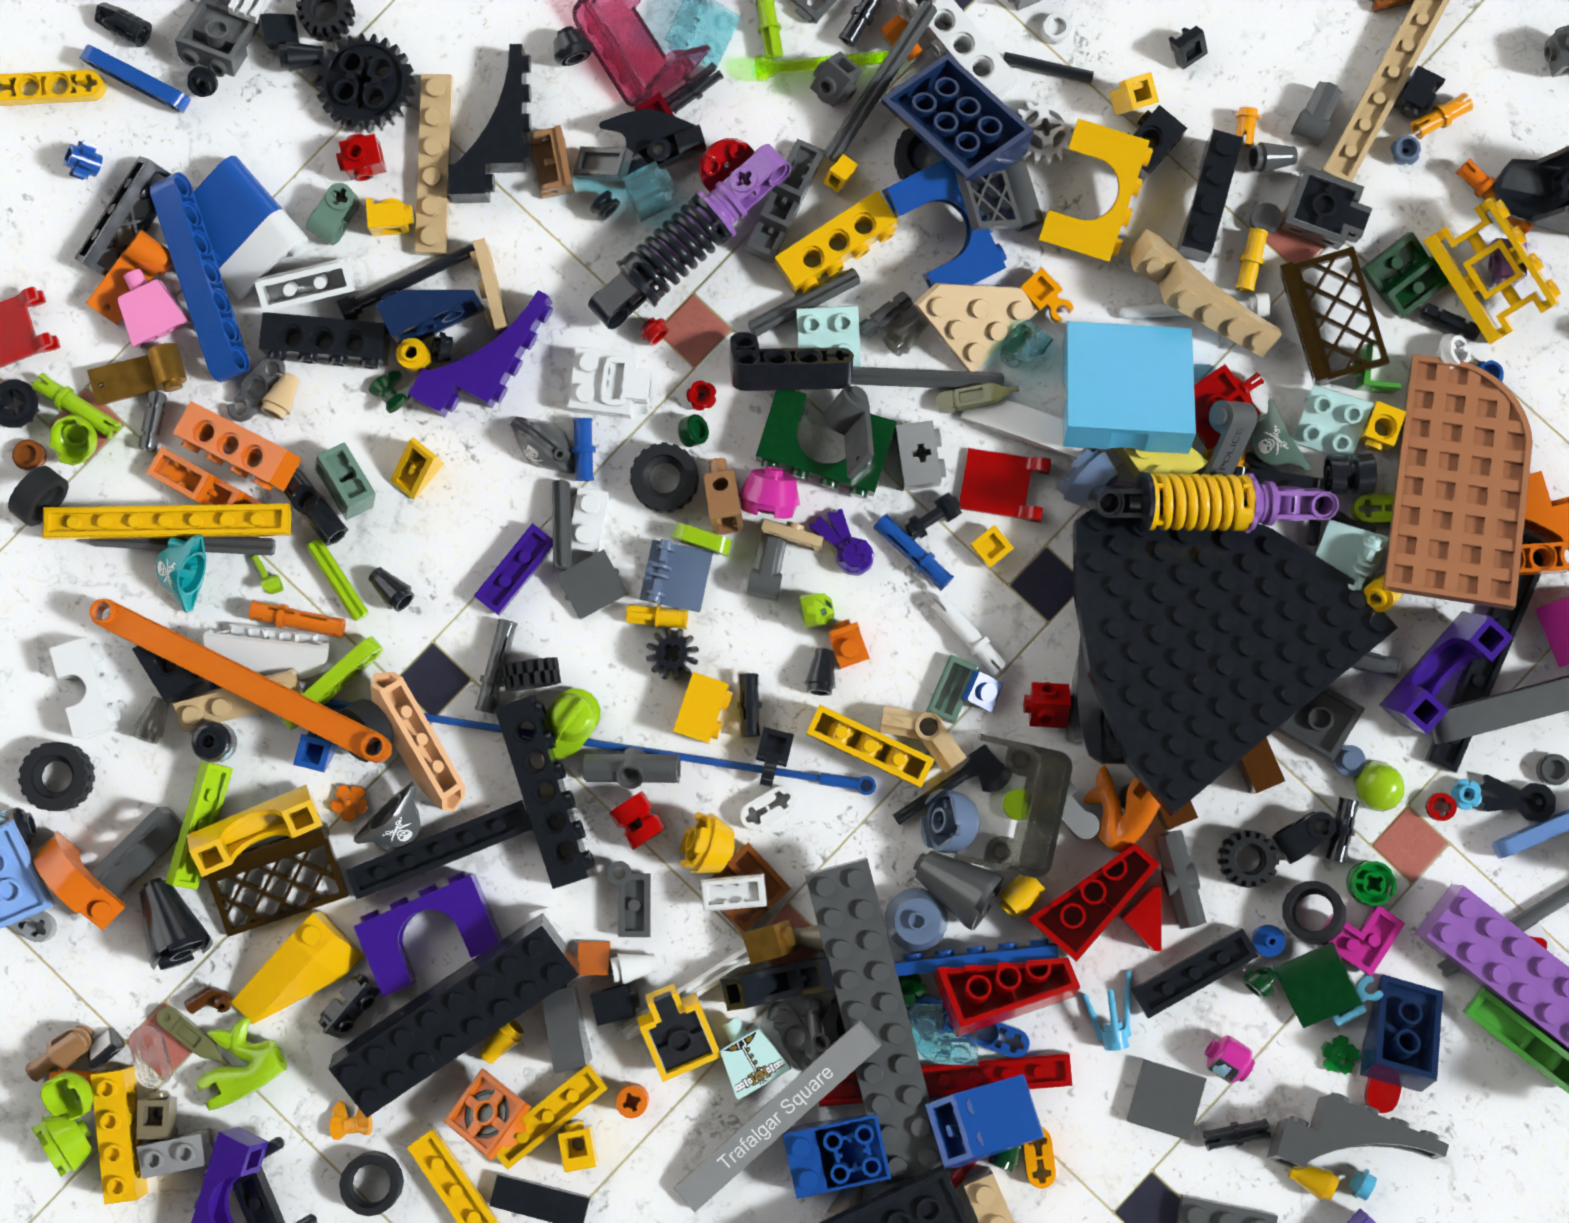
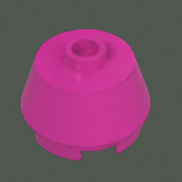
[738,466,800,519]

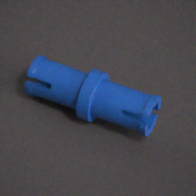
[571,418,596,481]

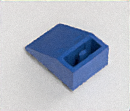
[925,1074,1045,1168]
[783,1114,891,1199]

